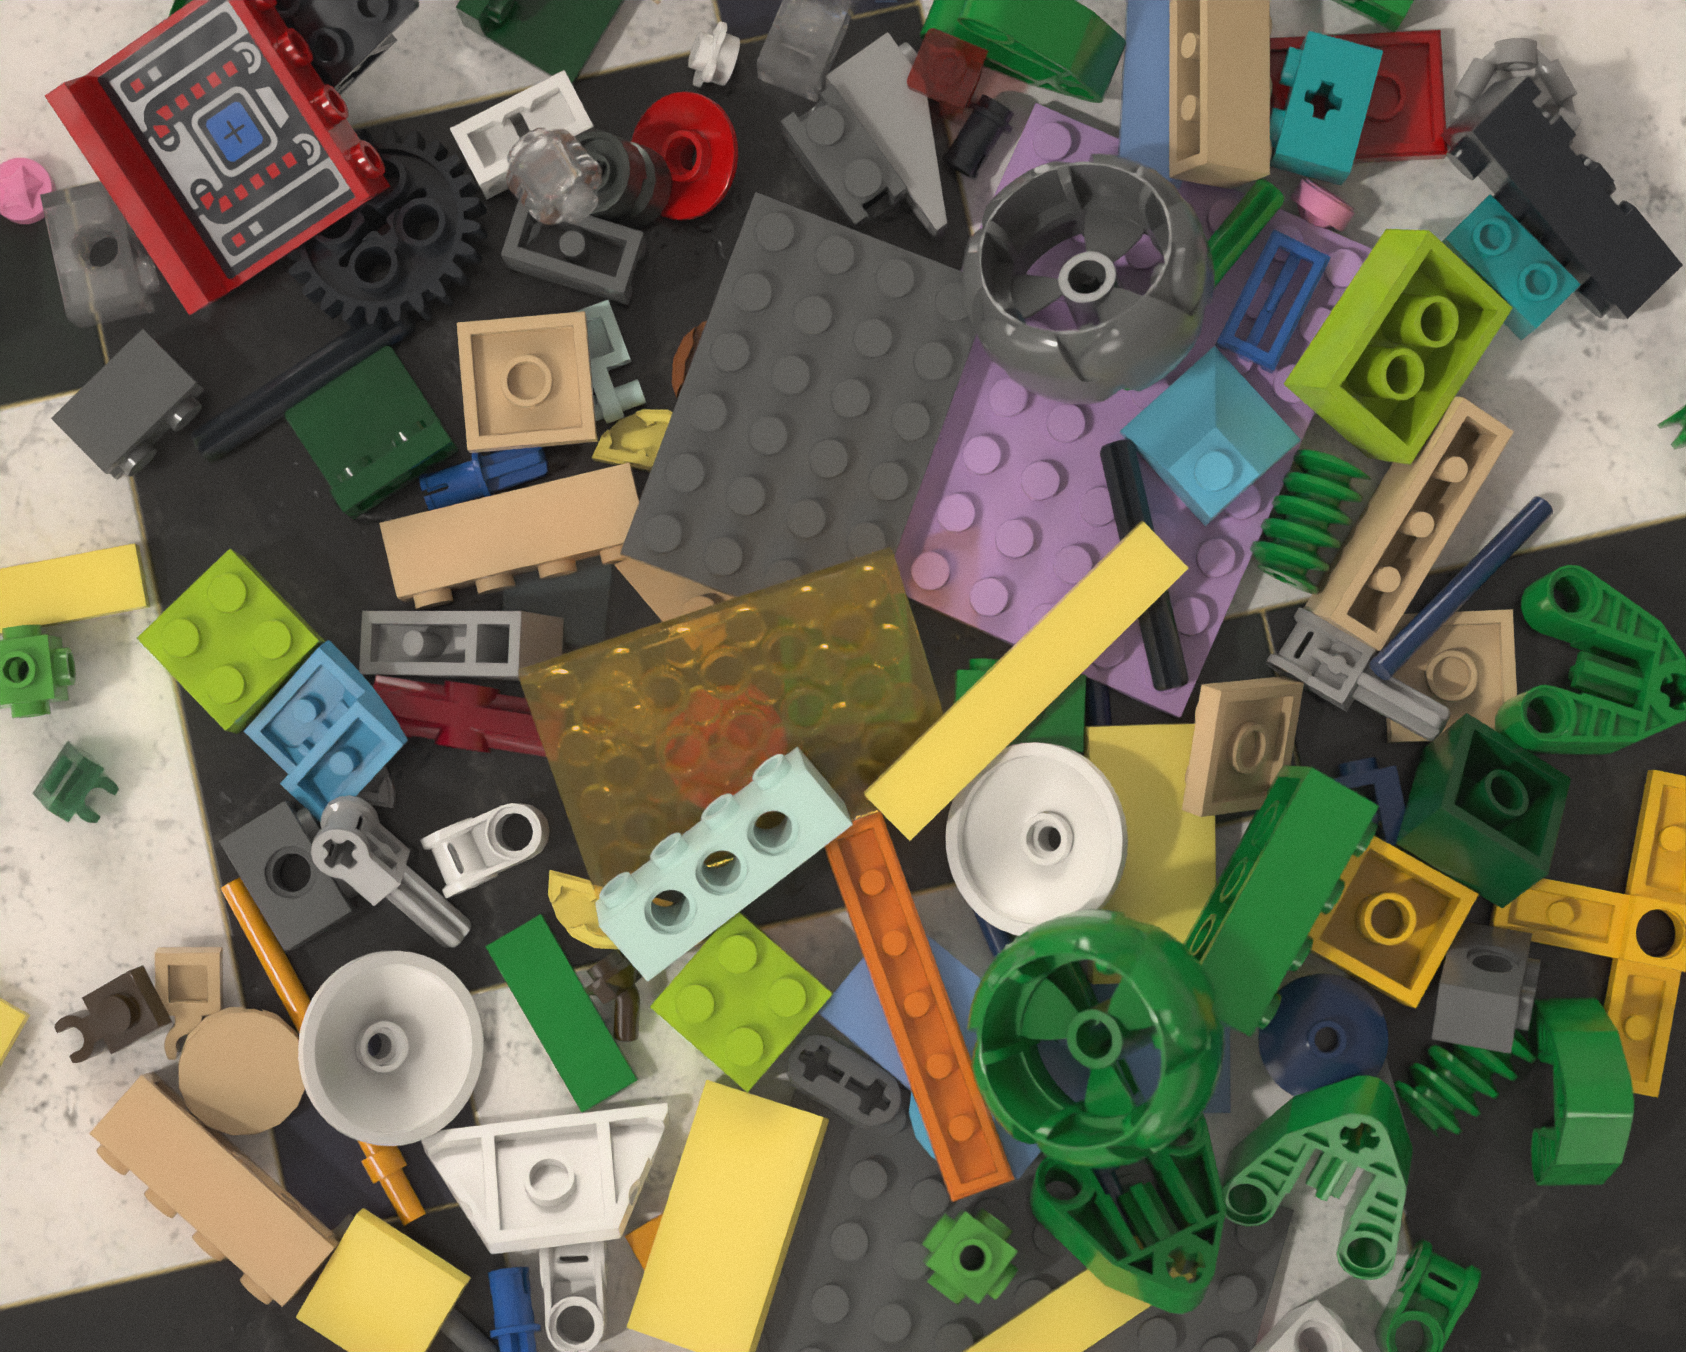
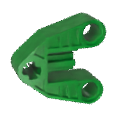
[919,0,1127,103]
[1495,564,1686,754]
[1528,998,1634,1186]
[1221,1075,1413,1280]
[1029,1113,1226,1314]

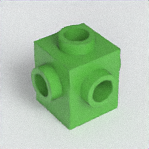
[0,624,76,718]
[922,1208,1018,1305]

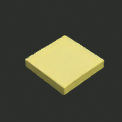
[296,1208,471,1352]

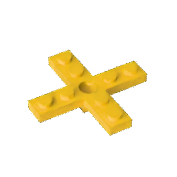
[1489,770,1686,1098]

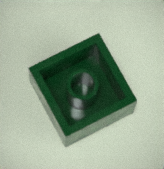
[1396,713,1571,909]

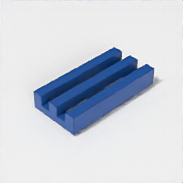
[1215,229,1331,374]

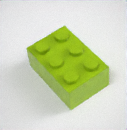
[1284,229,1513,465]

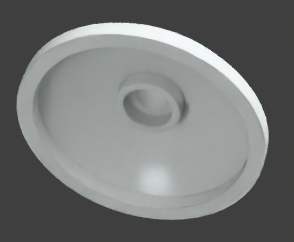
[946,743,1128,936]
[298,951,484,1146]

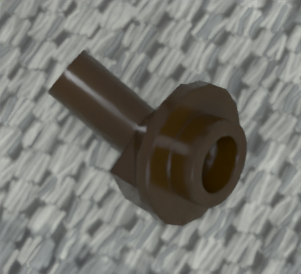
[584,949,643,1042]

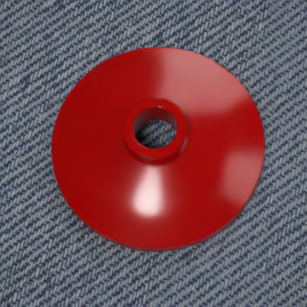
[631,92,738,220]

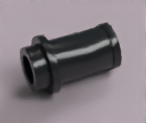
[941,95,1014,180]

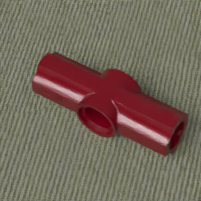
[373,675,567,759]

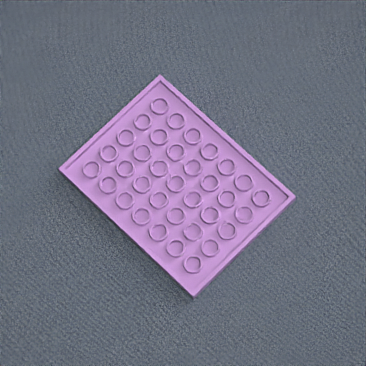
[883,103,1372,719]

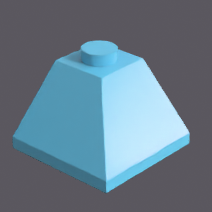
[1119,346,1301,527]

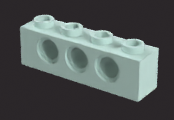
[595,746,853,981]

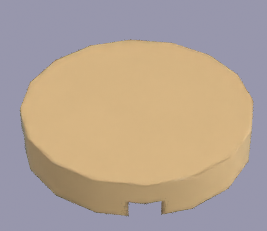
[178,1007,305,1135]

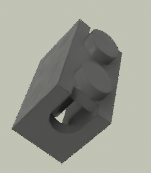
[781,84,907,233]
[501,194,647,306]
[51,329,207,480]

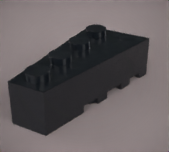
[1440,75,1683,319]

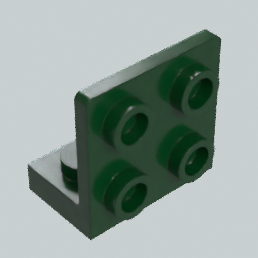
[456,0,625,86]
[285,346,460,520]

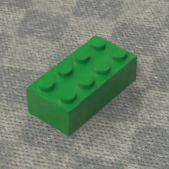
[1183,765,1379,1037]

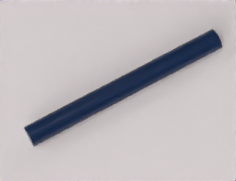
[1370,496,1553,680]

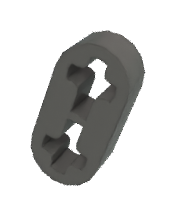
[787,1035,901,1130]

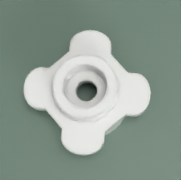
[688,21,740,88]

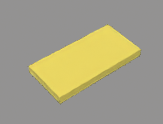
[1084,723,1216,984]
[626,1080,830,1352]

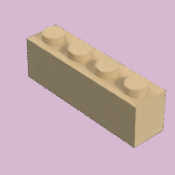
[1169,0,1272,189]
[1303,397,1514,651]
[379,463,640,610]
[89,1072,341,1307]

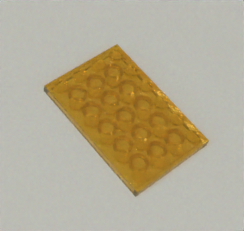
[518,547,943,900]

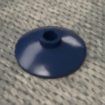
[1258,973,1388,1096]

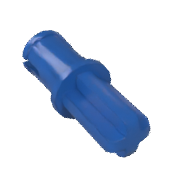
[419,447,549,510]
[488,1267,542,1352]

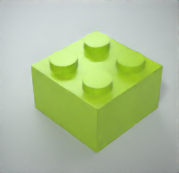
[136,549,326,734]
[650,911,833,1093]

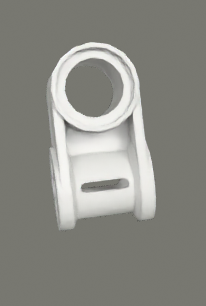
[420,803,550,899]
[539,1240,609,1352]

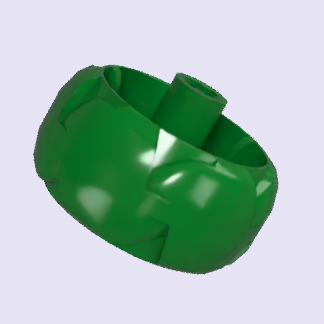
[967,909,1225,1169]

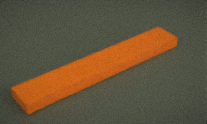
[824,811,1014,1202]

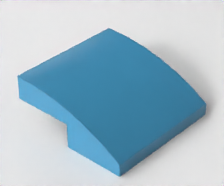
[244,639,408,822]

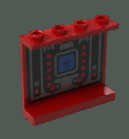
[45,0,390,315]

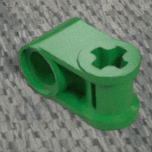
[1375,1239,1481,1352]

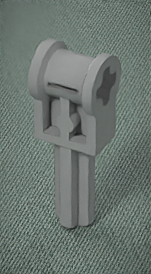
[1266,608,1450,741]
[311,795,471,948]

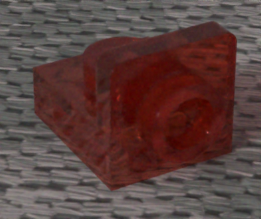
[906,28,988,125]

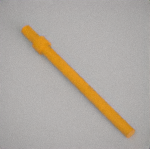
[221,878,426,1226]

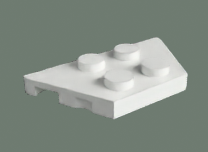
[421,1103,670,1254]

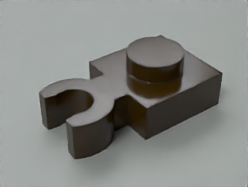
[54,965,172,1063]

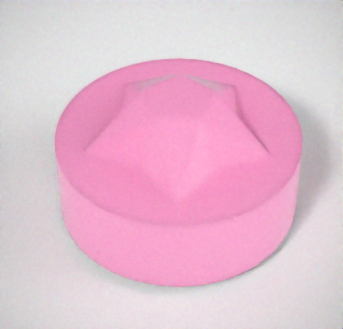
[0,158,56,224]
[1290,178,1355,232]

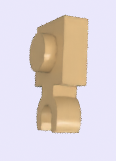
[155,947,224,1060]

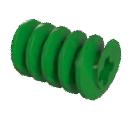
[1249,449,1372,595]
[1393,1029,1536,1138]

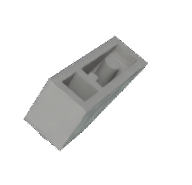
[826,32,947,241]
[359,611,564,682]

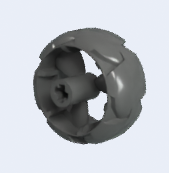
[962,154,1214,404]

